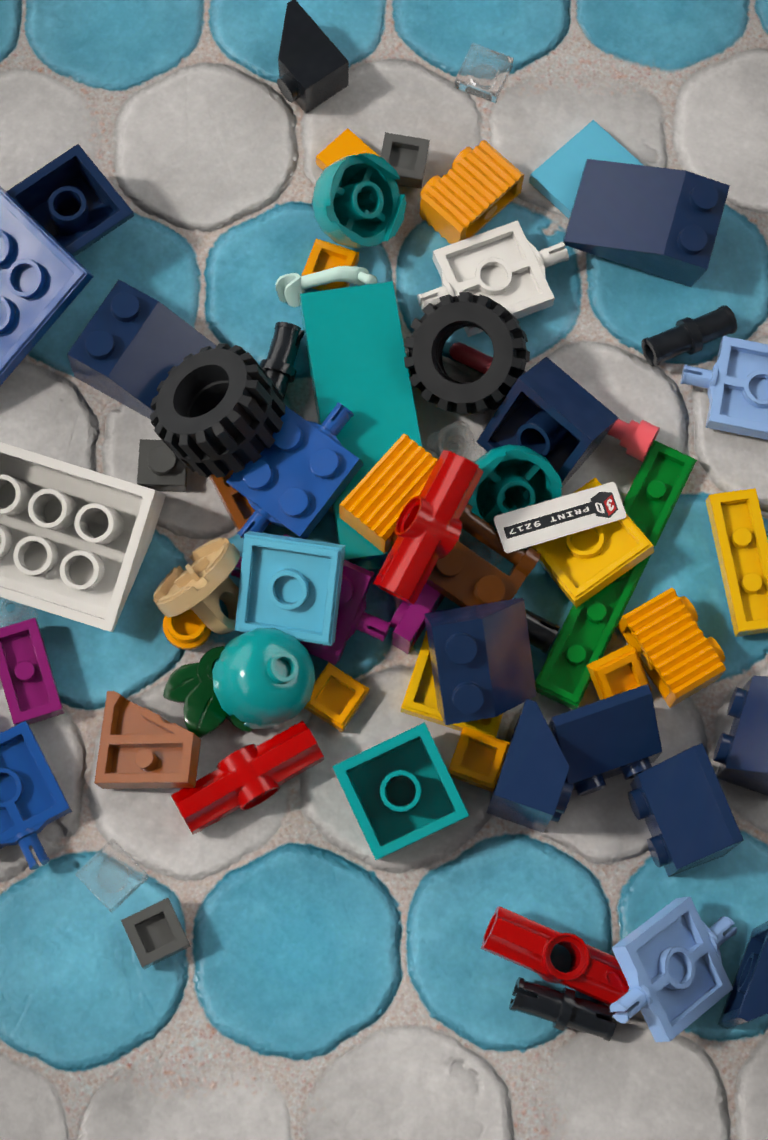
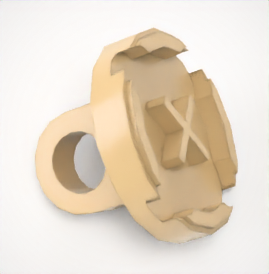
[153,537,240,635]

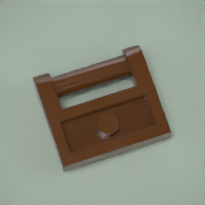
[426,503,541,608]

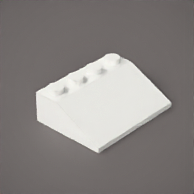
[0,442,166,632]

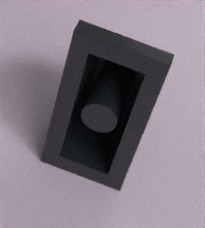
[277,0,349,113]

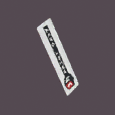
[493,482,627,553]

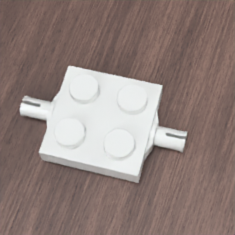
[417,220,569,337]

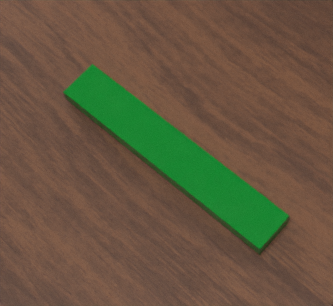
[535,440,697,710]

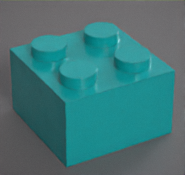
[332,722,469,860]

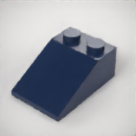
[563,159,730,287]
[67,280,217,420]

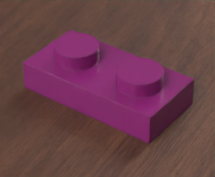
[390,583,445,654]
[0,618,65,726]

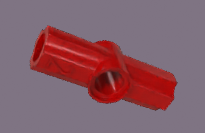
[373,450,484,605]
[171,721,324,835]
[481,906,629,1005]

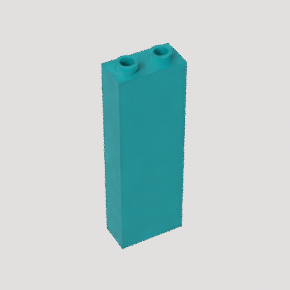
[300,281,422,576]

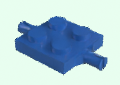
[227,402,364,539]
[0,721,72,870]

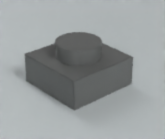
[380,132,430,188]
[137,439,188,492]
[121,898,191,969]

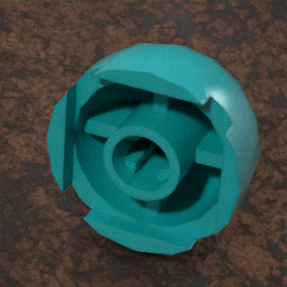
[312,153,406,248]
[468,444,563,528]
[212,628,315,729]

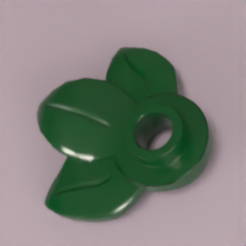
[163,646,253,738]

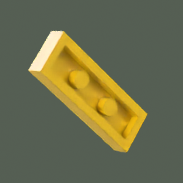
[706,488,768,637]

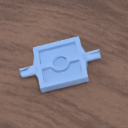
[680,336,768,440]
[610,897,737,1042]

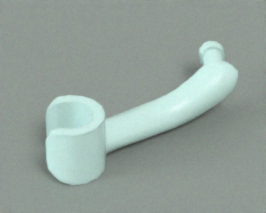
[275,266,377,308]

